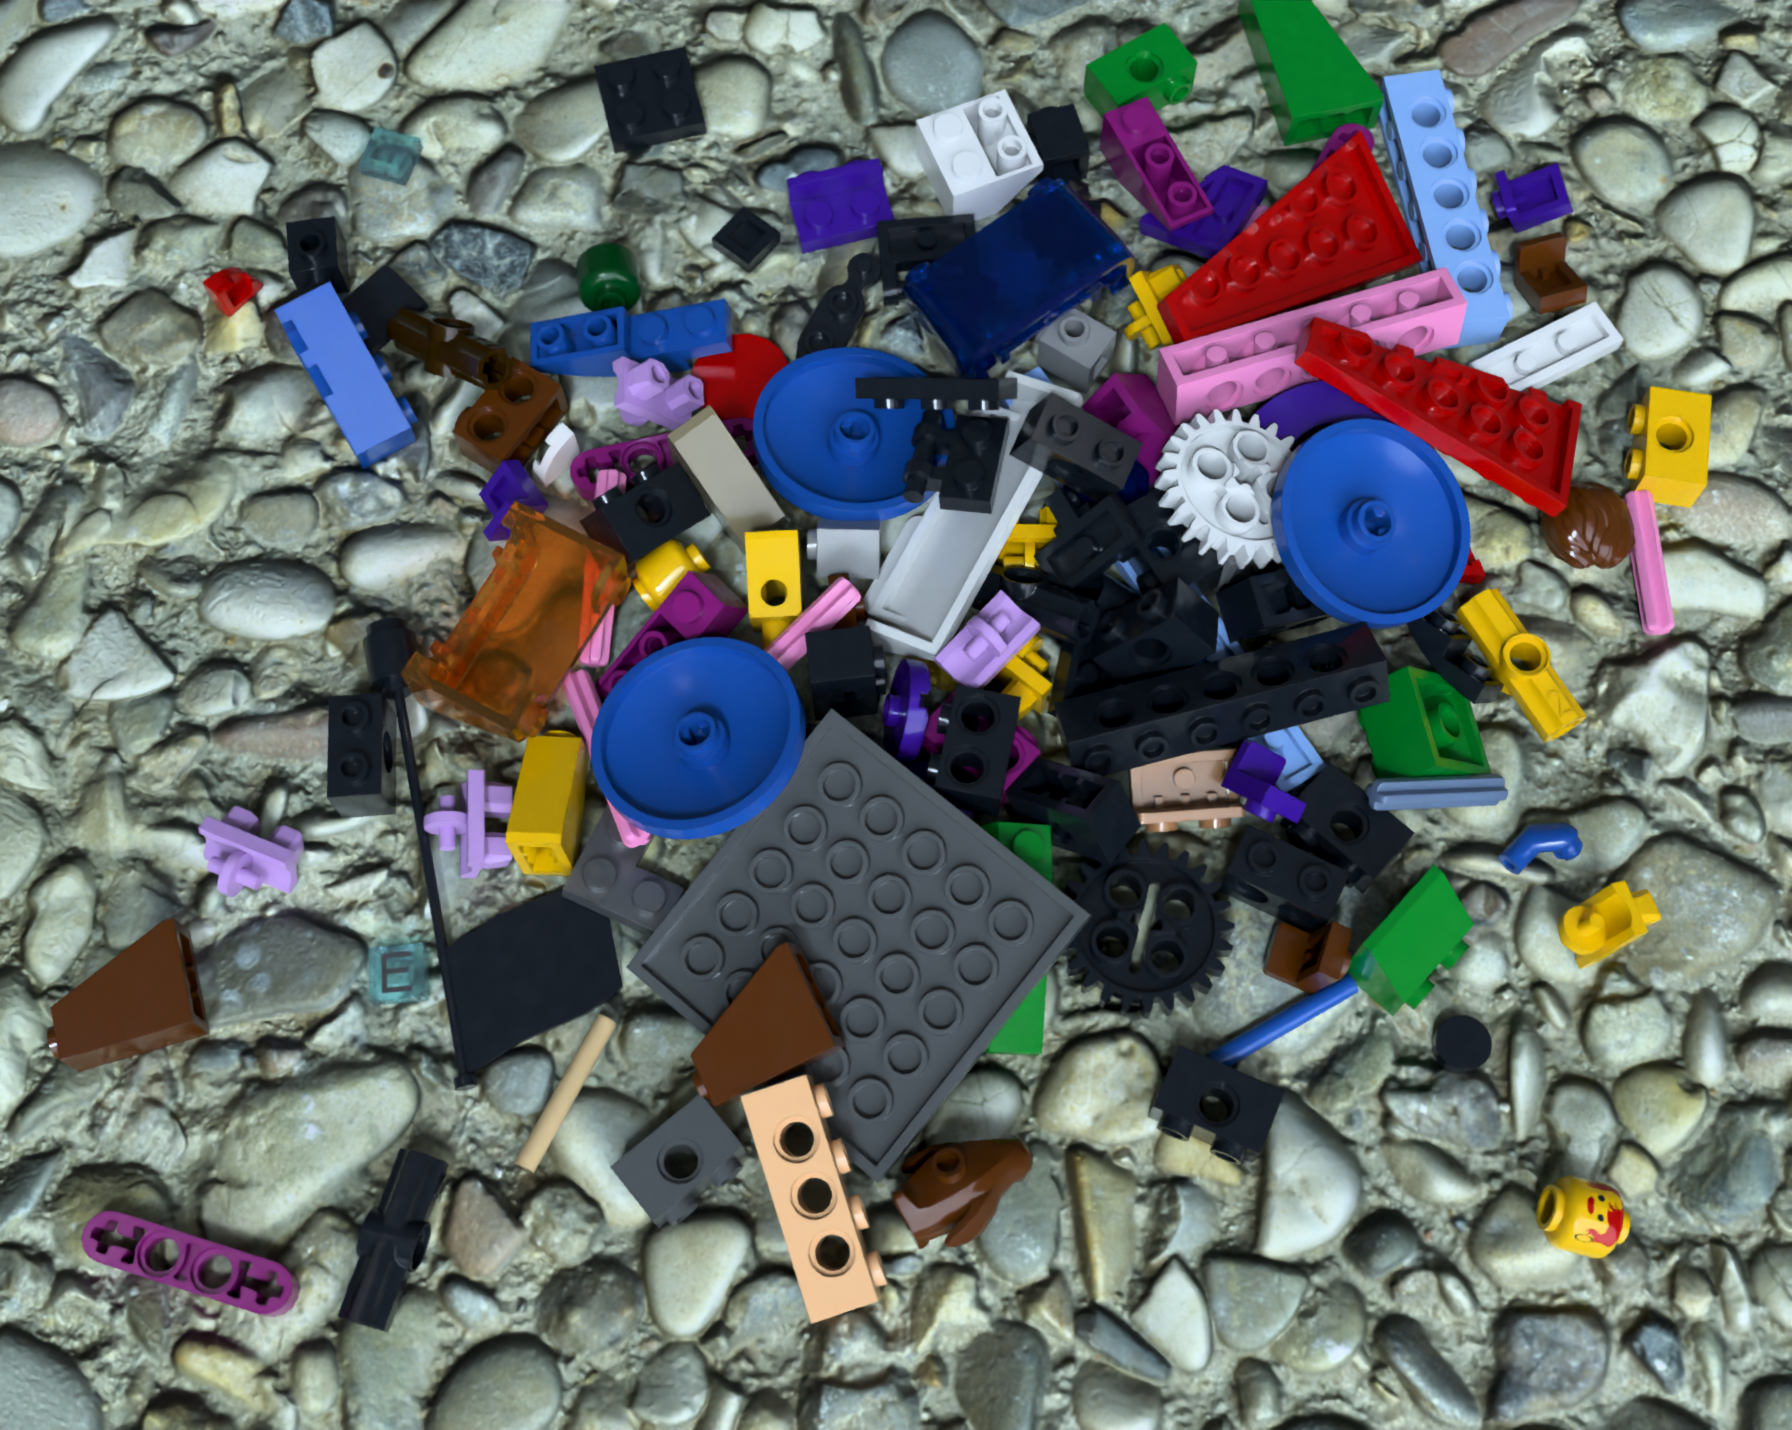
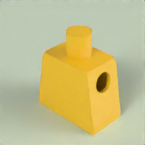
[745,530,804,650]

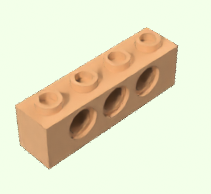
[740,1074,888,1324]

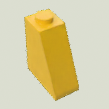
[505,730,589,876]

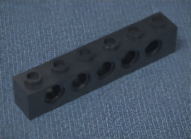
[1053,622,1390,776]

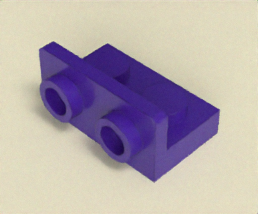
[786,158,894,254]

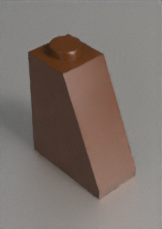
[47,918,210,1072]
[690,942,847,1107]

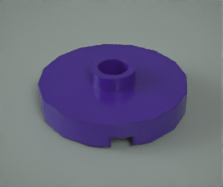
[882,659,931,766]

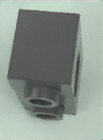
[610,1094,747,1228]

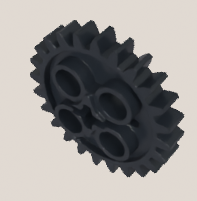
[1061,840,1235,1019]

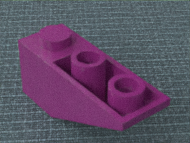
[1099,96,1214,231]
[1082,373,1181,489]
[595,570,748,700]

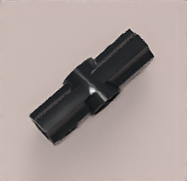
[970,565,1100,646]
[338,1148,449,1332]

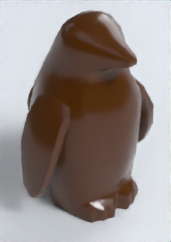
[890,1135,1033,1250]

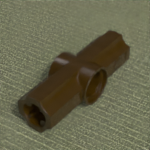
[387,307,514,390]

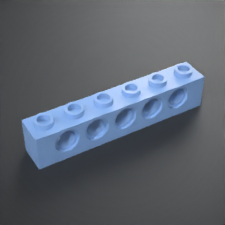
[1378,69,1513,350]

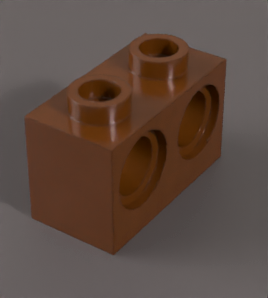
[452,357,569,474]

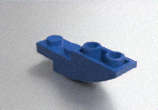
[530,298,733,377]

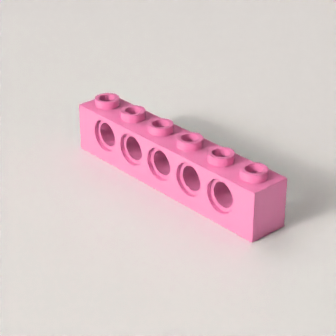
[1157,267,1467,426]

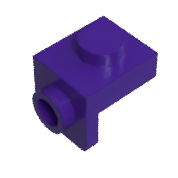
[1491,162,1574,234]
[479,460,549,541]
[1221,739,1307,823]

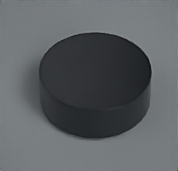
[1432,1015,1492,1074]

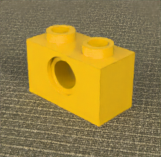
[1624,386,1712,508]

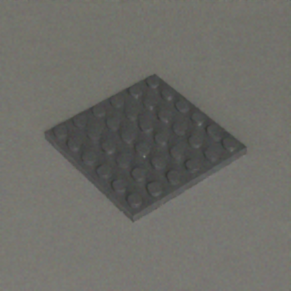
[626,708,1092,1183]

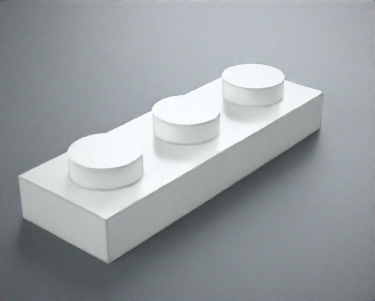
[1469,301,1624,393]

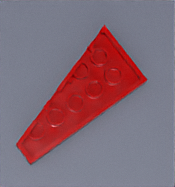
[1156,130,1423,344]
[1294,317,1582,518]

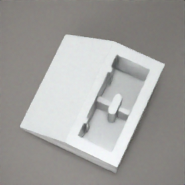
[916,89,1044,222]

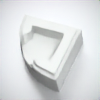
[532,422,580,488]

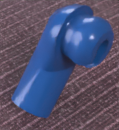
[1498,822,1583,874]

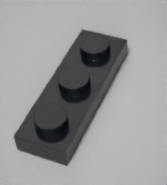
[855,377,1017,410]

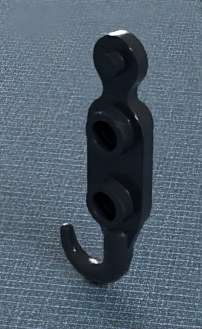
[796,253,881,360]

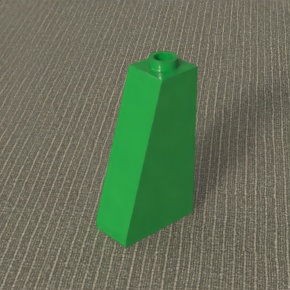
[1237,0,1384,146]

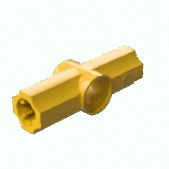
[1456,588,1587,743]

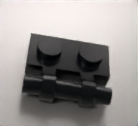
[902,409,1009,514]

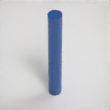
[1206,973,1358,1067]

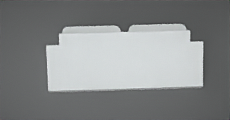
[863,370,1083,661]

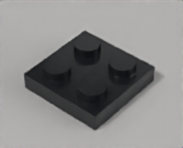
[594,47,707,153]

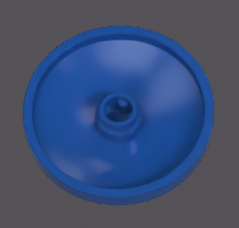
[752,347,955,521]
[1272,418,1471,629]
[591,637,806,840]

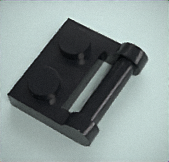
[877,214,981,306]

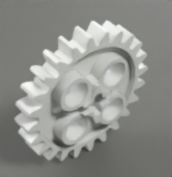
[1154,409,1295,569]

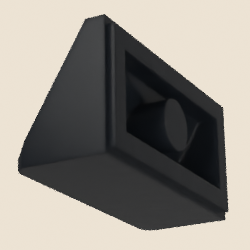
[341,265,429,356]

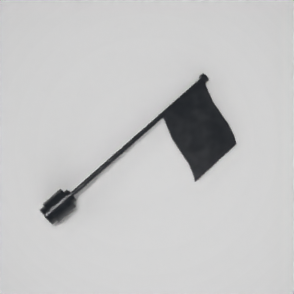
[363,618,623,1091]

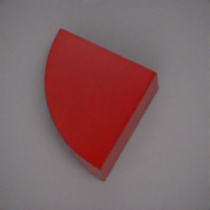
[202,267,263,318]

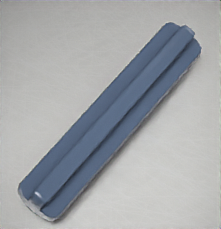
[1365,774,1508,811]

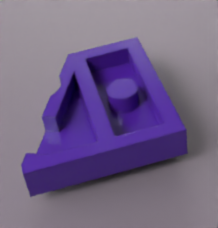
[1139,165,1268,259]

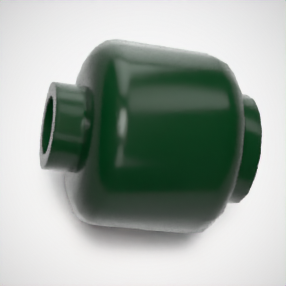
[576,242,641,312]

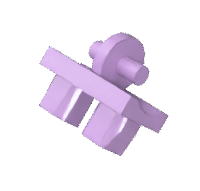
[612,356,704,431]
[934,590,1041,689]
[424,769,513,879]
[198,805,304,897]

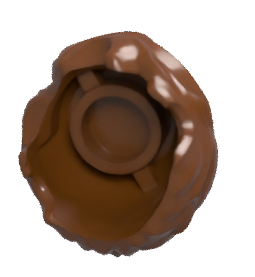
[1539,482,1635,569]

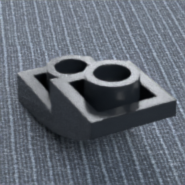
[1407,608,1504,704]

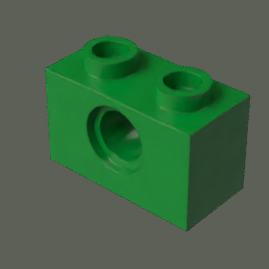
[1083,23,1197,119]

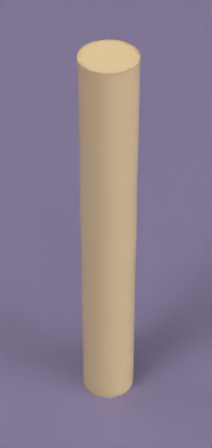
[514,1014,617,1173]

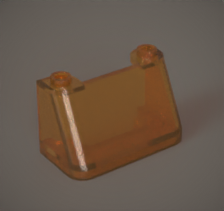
[400,500,631,743]

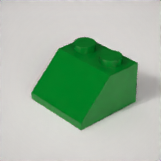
[1358,666,1492,778]
[1347,865,1474,1016]

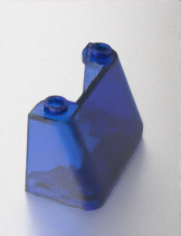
[902,177,1135,378]

